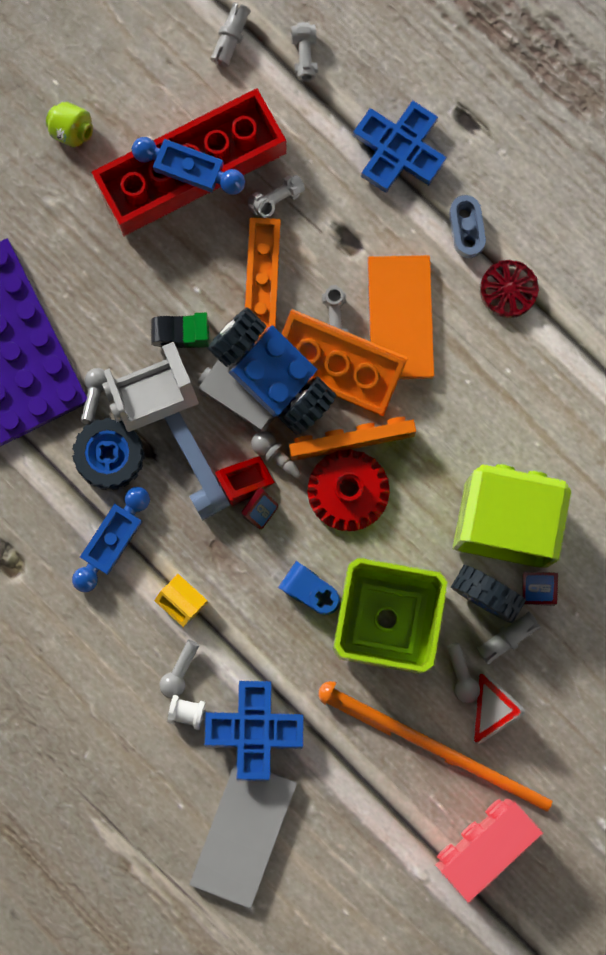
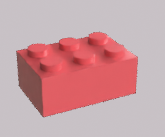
[435,798,543,903]

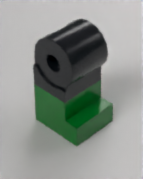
[151,312,209,348]

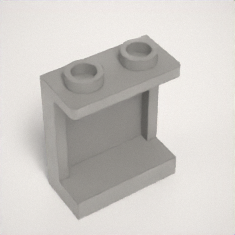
[102,342,199,432]
[198,354,275,432]

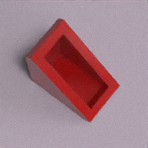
[215,456,275,507]

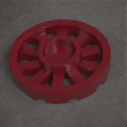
[480,259,539,318]

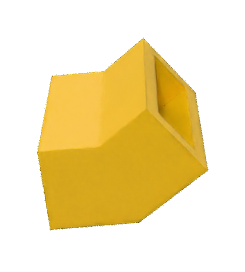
[154,574,208,628]

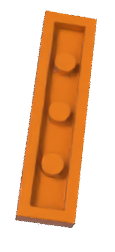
[245,218,281,340]
[289,417,416,461]

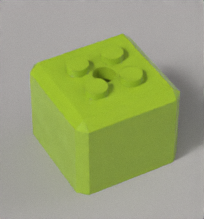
[452,464,572,568]
[333,558,448,674]

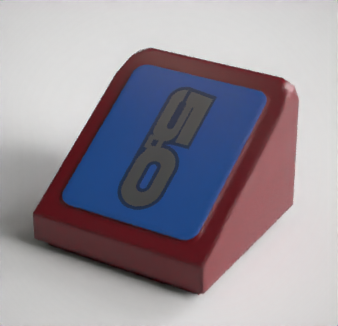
[241,488,278,530]
[522,572,558,606]

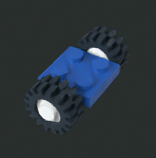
[207,307,336,435]

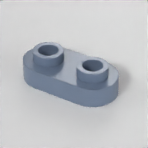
[449,195,486,258]

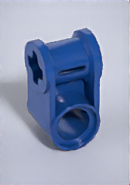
[278,561,340,615]

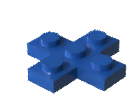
[353,100,447,193]
[205,681,303,781]

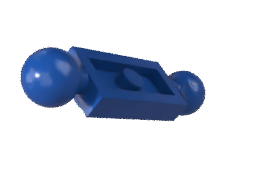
[132,137,245,195]
[72,487,150,593]

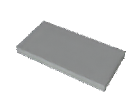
[189,759,297,909]

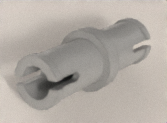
[210,3,251,67]
[476,612,541,665]

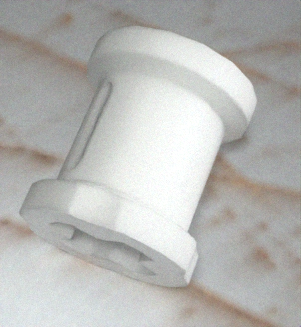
[167,695,206,730]

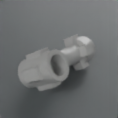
[291,22,318,81]
[248,175,305,218]
[322,285,348,332]

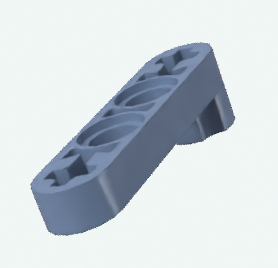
[164,412,230,521]

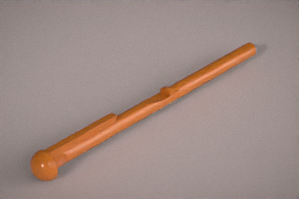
[318,681,553,812]

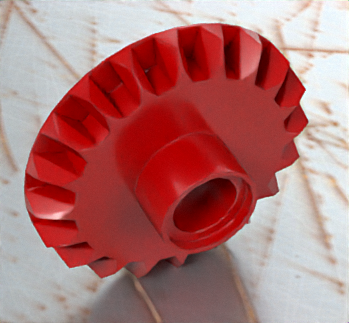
[307,449,390,531]

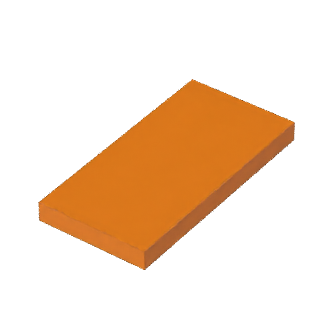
[368,255,434,379]
[282,309,408,416]

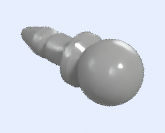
[251,431,300,478]

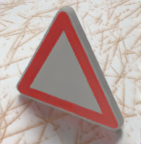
[473,673,525,744]

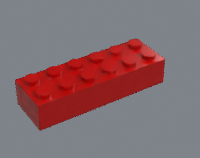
[91,88,287,236]

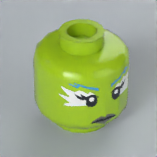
[46,102,93,147]

